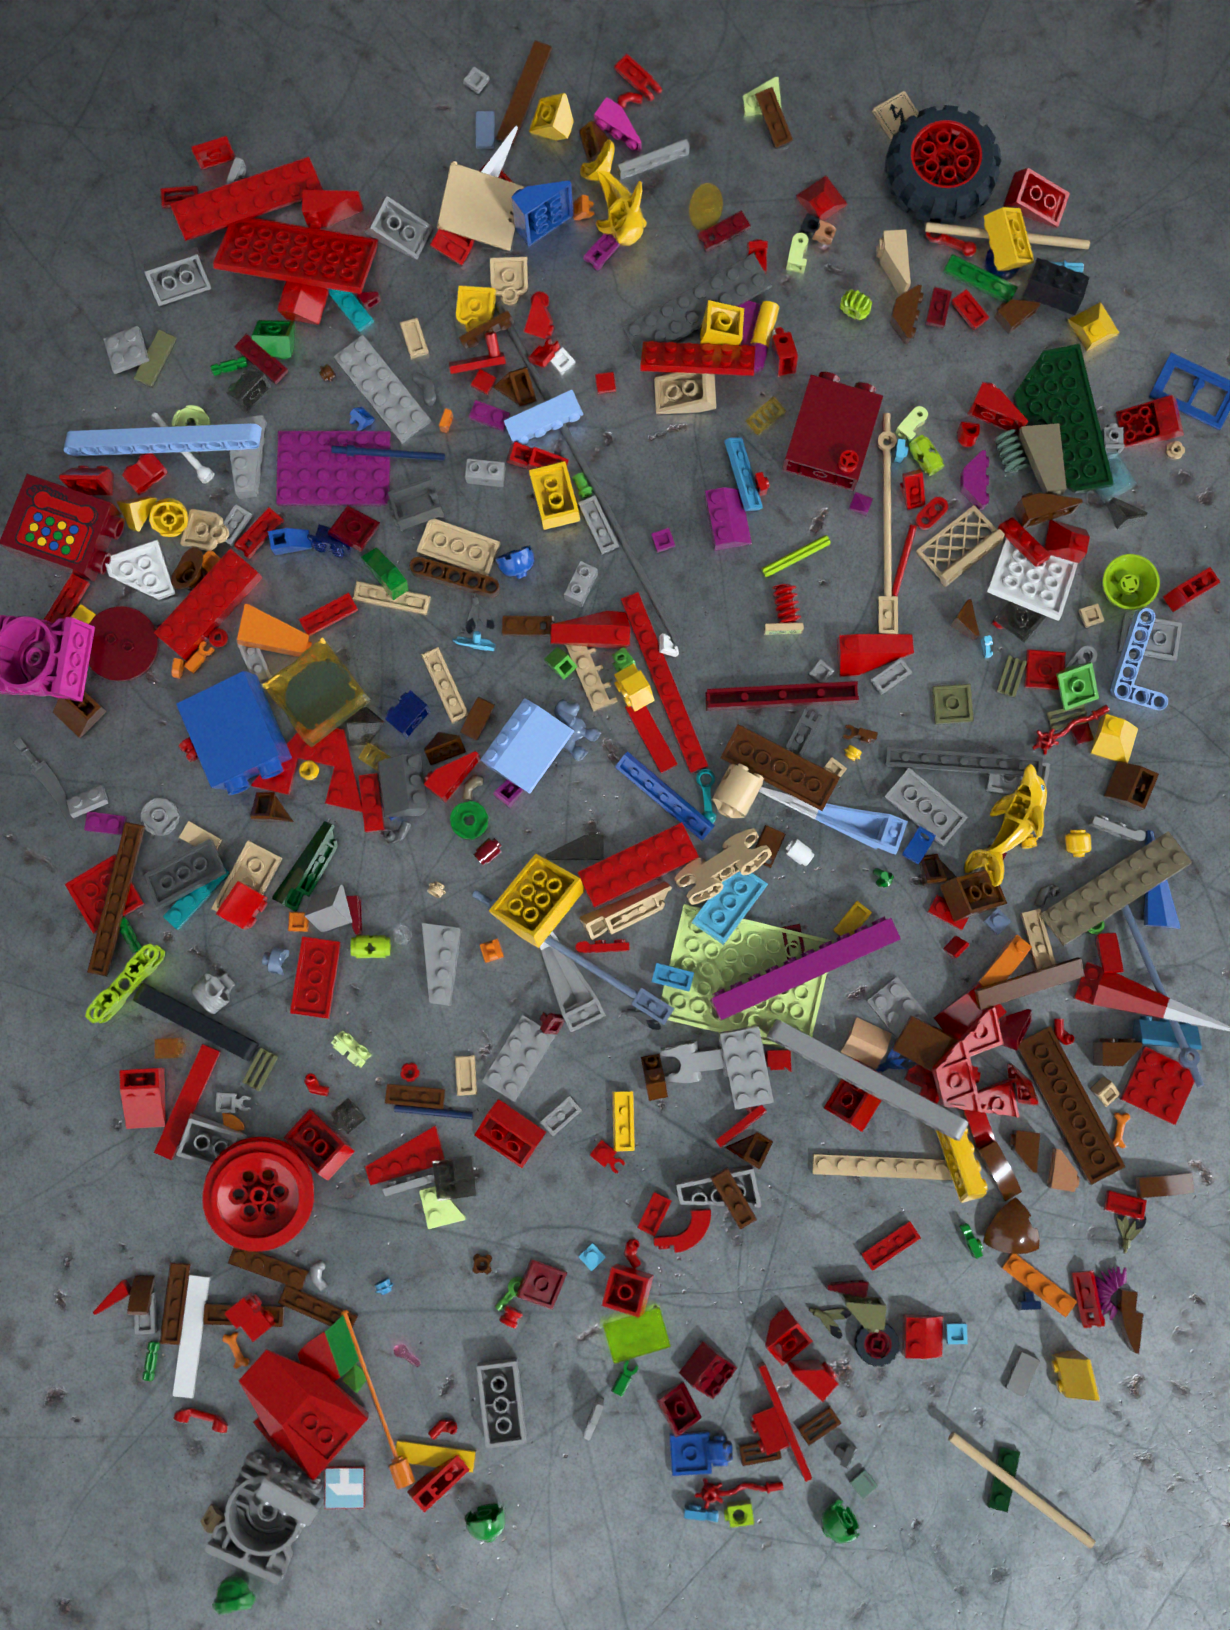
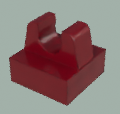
[539,1012,565,1035]

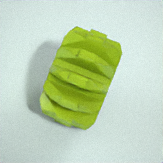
[840,289,872,320]

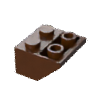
[53,690,107,738]
[1103,761,1159,812]
[1093,1038,1142,1066]

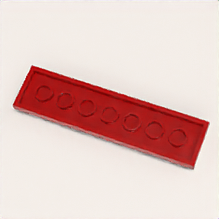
[170,157,323,241]

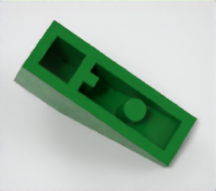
[361,547,409,600]

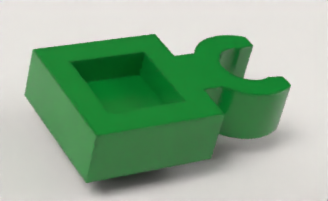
[959,1223,983,1259]

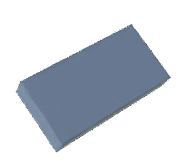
[476,111,495,149]

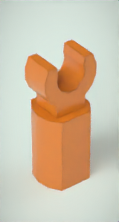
[183,641,215,674]

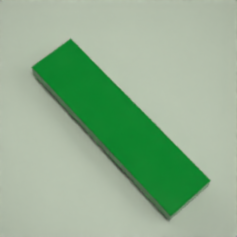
[943,254,1018,303]

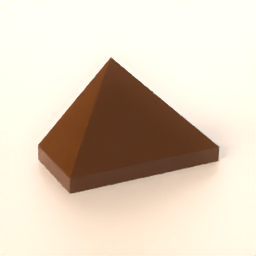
[579,121,609,163]
[424,732,466,765]

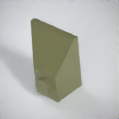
[842,1294,886,1332]

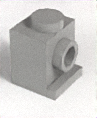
[1101,424,1125,454]

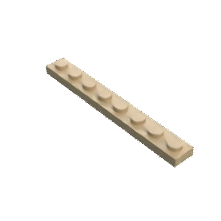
[812,1154,952,1180]

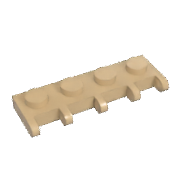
[565,645,617,712]

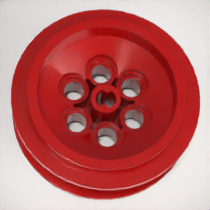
[202,1136,314,1252]

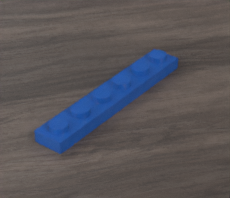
[615,751,715,841]

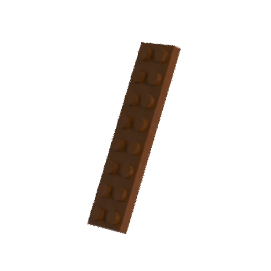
[1018,1026,1126,1185]

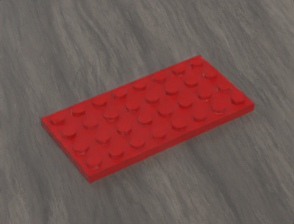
[213,218,378,294]

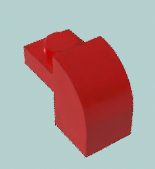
[747,239,768,274]

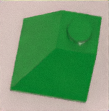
[251,320,295,359]

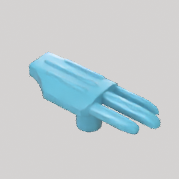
[452,631,496,651]

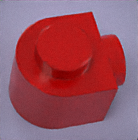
[957,421,980,447]

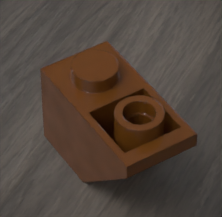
[641,1053,668,1101]

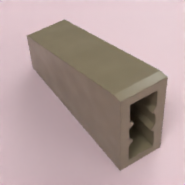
[1018,424,1066,496]

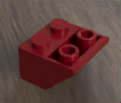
[679,1341,737,1399]

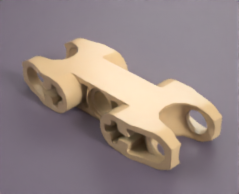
[674,828,772,905]

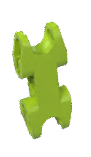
[85,944,166,1024]

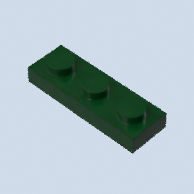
[987,1446,1021,1513]

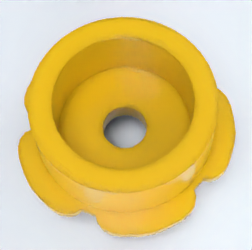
[844,745,862,761]
[1019,834,1038,849]

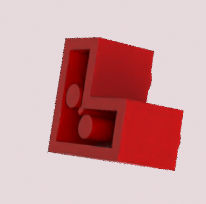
[224,1293,275,1342]

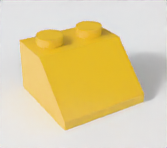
[700,300,744,345]

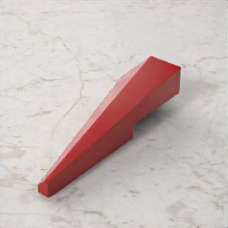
[1007,1063,1039,1105]

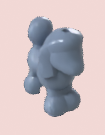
[554,699,601,761]

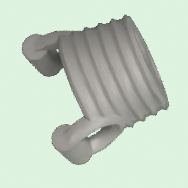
[191,973,235,1014]

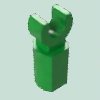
[611,1359,638,1397]

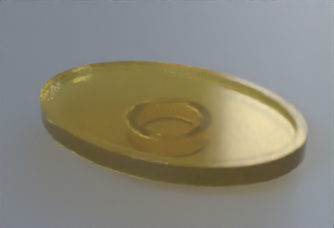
[689,183,723,231]

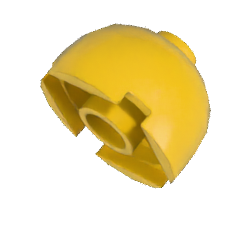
[149,498,188,537]

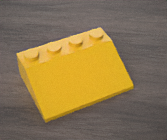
[489,853,585,948]

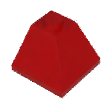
[796,175,847,221]
[1044,519,1090,563]
[765,1307,813,1366]

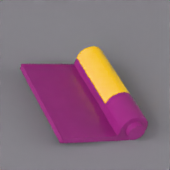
[738,301,779,373]

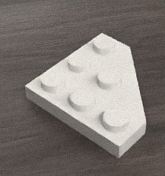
[105,540,176,600]

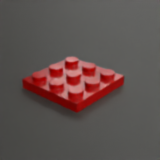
[65,854,145,934]
[1120,1046,1194,1125]

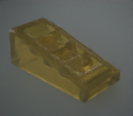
[745,396,787,436]
[358,742,392,772]

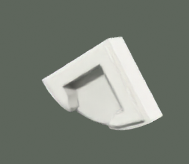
[659,633,679,657]

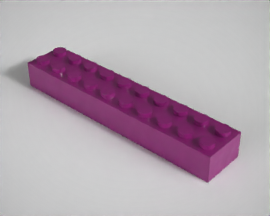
[710,916,901,1021]

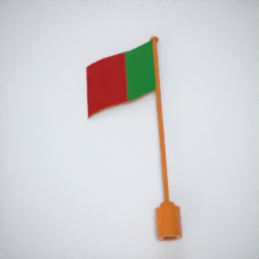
[298,1310,415,1489]

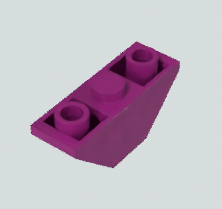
[960,450,989,511]

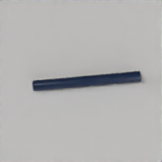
[394,1105,473,1120]

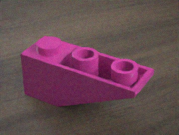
[594,97,641,152]

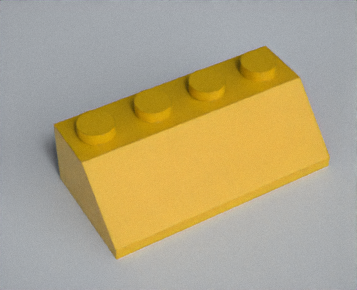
[935,1128,988,1203]

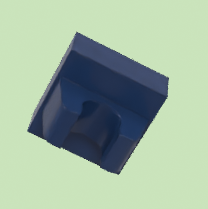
[1017,1291,1042,1311]

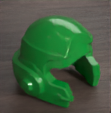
[212,1576,256,1615]

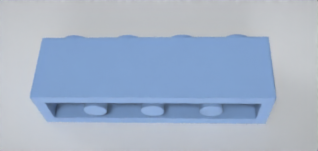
[504,390,584,445]

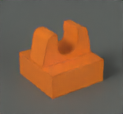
[573,195,594,221]
[480,938,504,963]

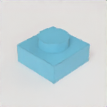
[894,439,908,463]
[578,1242,606,1271]
[946,1323,968,1345]

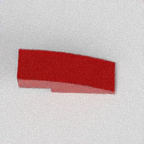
[506,442,569,470]

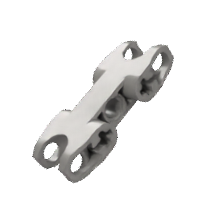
[660,1037,729,1083]

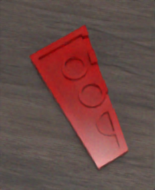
[365,1125,446,1186]

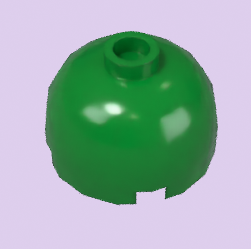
[822,1500,860,1544]
[465,1504,506,1543]

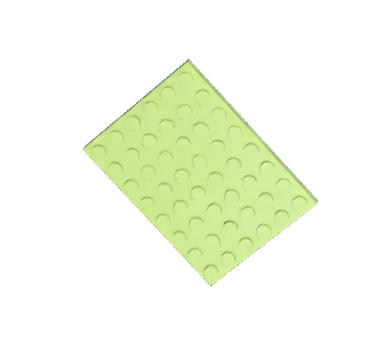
[661,904,834,1050]

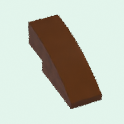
[977,1140,1022,1201]
[1135,1173,1194,1198]
[1116,1288,1144,1354]

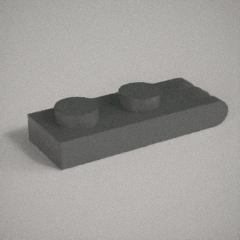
[785,707,823,757]

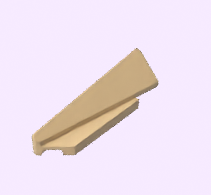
[579,882,672,940]

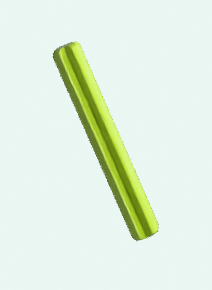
[762,535,831,577]

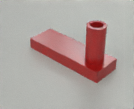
[449,332,506,374]
[715,1105,767,1148]

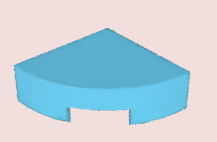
[980,635,993,658]

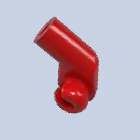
[616,92,643,108]
[304,1073,329,1097]
[624,1239,642,1269]
[428,1419,458,1440]

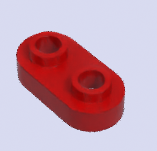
[915,497,948,530]

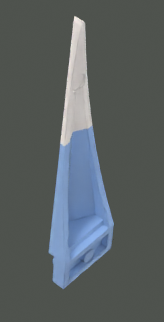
[759,787,908,855]

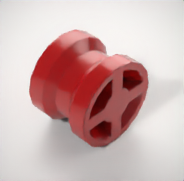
[838,450,859,473]
[499,1305,523,1329]

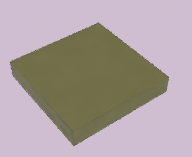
[932,684,974,725]

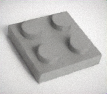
[104,326,150,374]

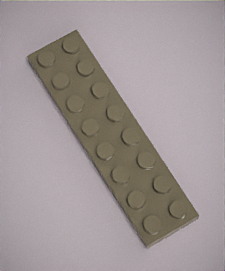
[1040,831,1192,946]

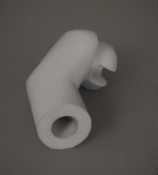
[310,1261,328,1292]

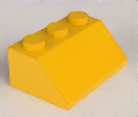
[983,207,1035,271]

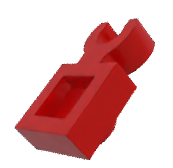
[528,338,560,368]
[590,1140,625,1173]

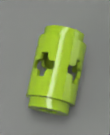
[908,435,945,476]
[351,935,391,958]

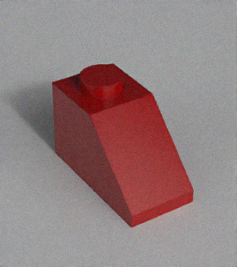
[524,295,554,339]

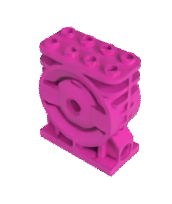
[0,615,95,702]

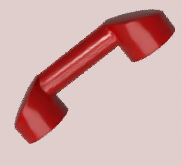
[173,1408,229,1433]

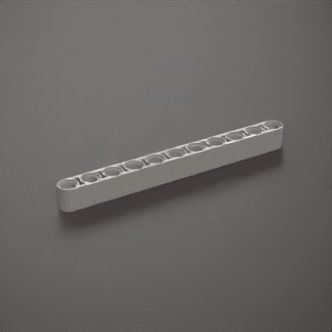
[766,1019,969,1141]

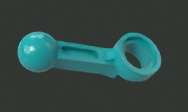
[696,769,716,823]

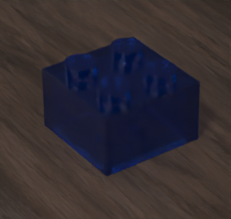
[385,690,431,740]

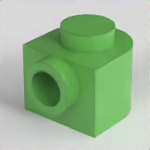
[611,647,636,672]

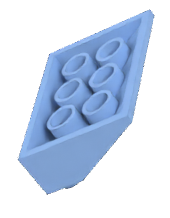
[480,698,574,794]

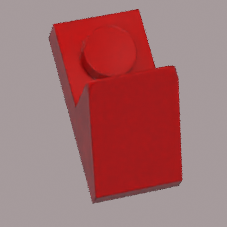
[900,469,926,510]

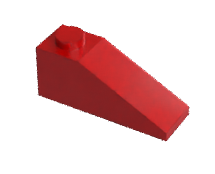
[1163,567,1221,612]
[407,1454,470,1513]

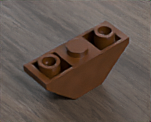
[890,284,924,345]

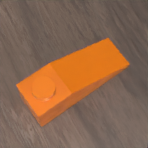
[979,934,1032,987]

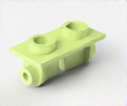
[331,1030,372,1068]

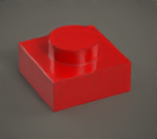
[754,472,770,496]

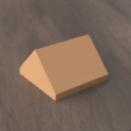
[840,1017,892,1069]

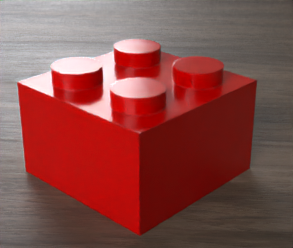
[602,1264,654,1318]

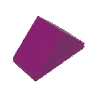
[493,780,524,808]

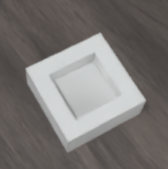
[550,347,575,375]

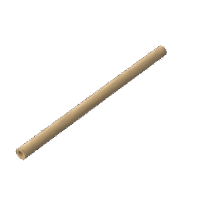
[924,222,1090,250]
[948,1432,1095,1549]

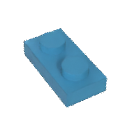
[652,963,694,992]

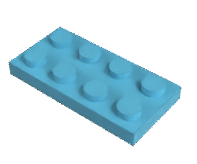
[692,871,768,945]

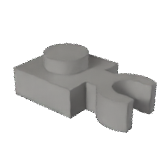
[216,1093,251,1113]

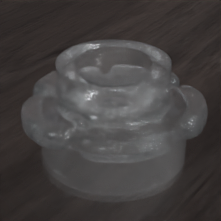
[393,926,412,945]

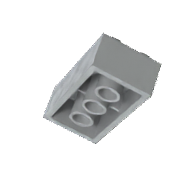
[476,1357,527,1449]

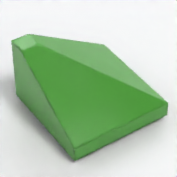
[343,1365,370,1393]

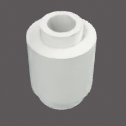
[785,839,815,866]

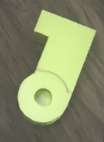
[786,233,808,273]
[894,406,928,444]

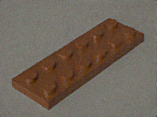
[720,724,840,811]

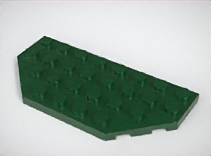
[1013,344,1114,494]

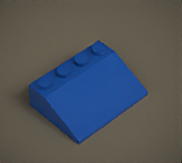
[511,180,573,247]

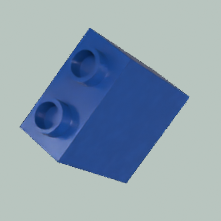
[176,671,292,795]

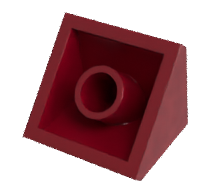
[656,1381,702,1438]

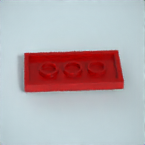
[290,936,341,1019]

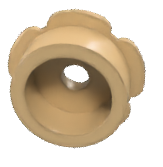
[1166,441,1185,459]
[427,881,446,898]

